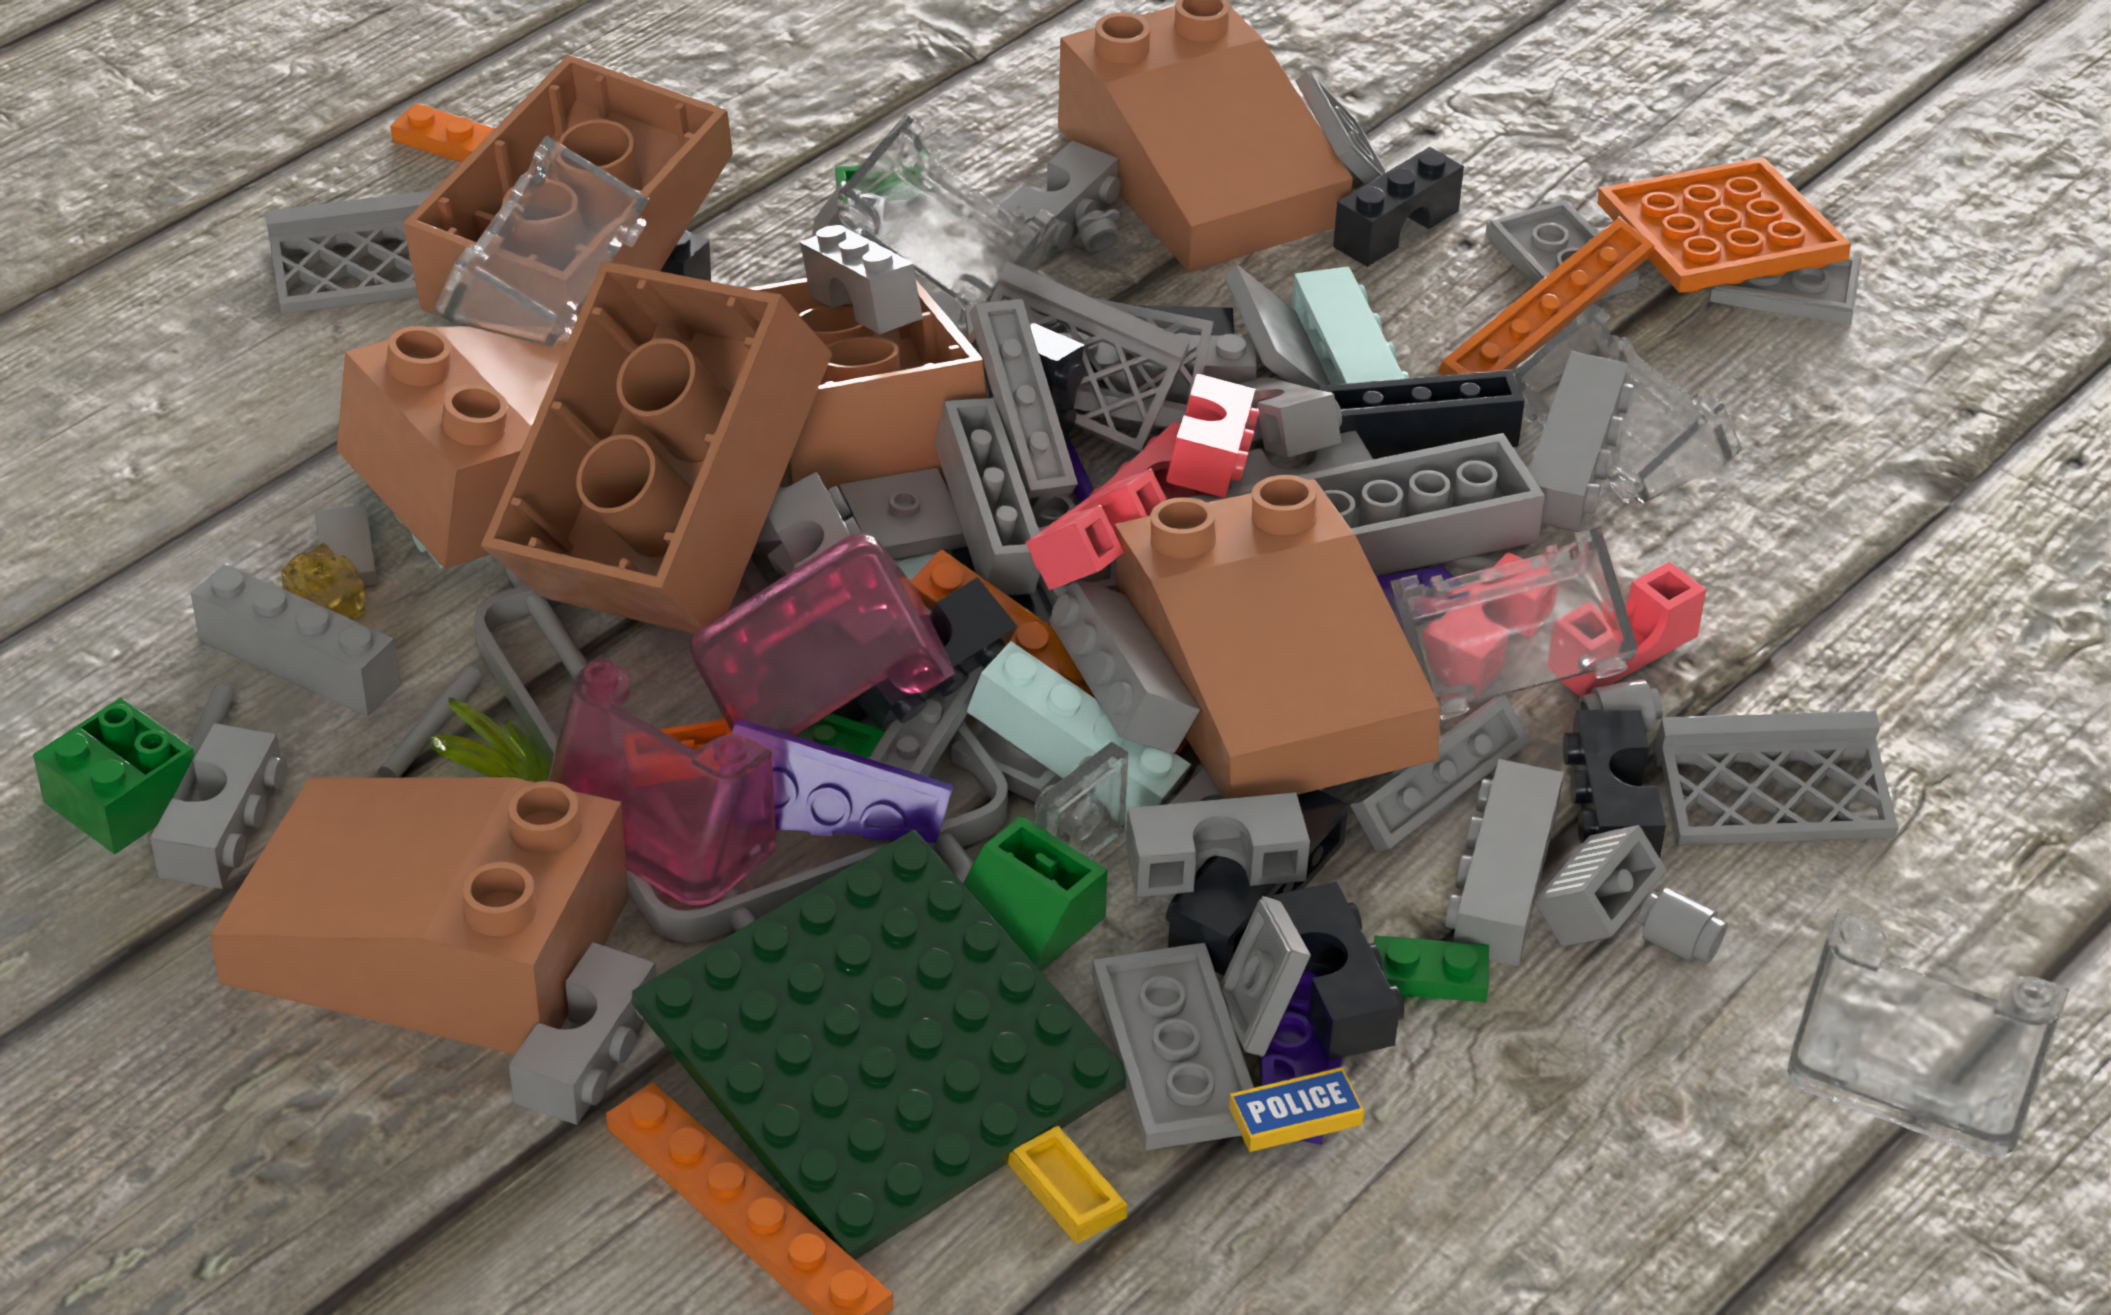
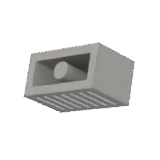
[1534,825,1667,947]

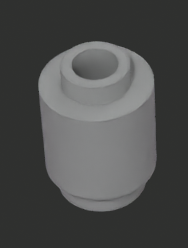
[1579,679,1663,733]
[1637,887,1728,964]

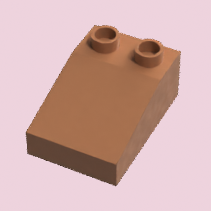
[1058,0,1353,272]
[403,54,733,327]
[749,278,986,519]
[337,326,573,569]
[1114,475,1440,799]
[210,777,629,1054]

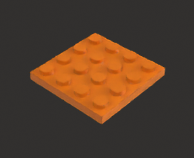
[1597,157,1851,293]

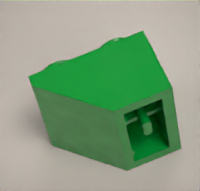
[33,697,195,855]
[963,815,1108,971]

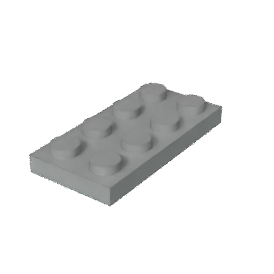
[1092,943,1254,1151]

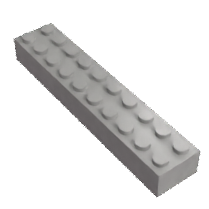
[1038,433,1545,607]

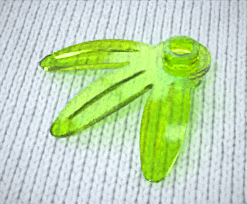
[430,698,557,783]

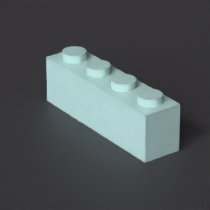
[1292,266,1409,385]
[966,641,1191,822]

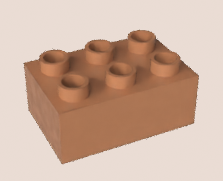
[481,260,833,639]

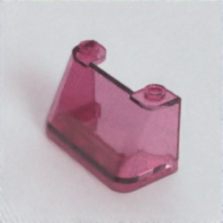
[690,534,956,736]
[547,655,776,905]

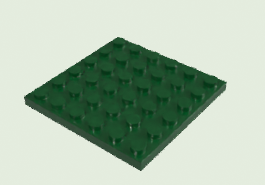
[631,829,1126,1260]

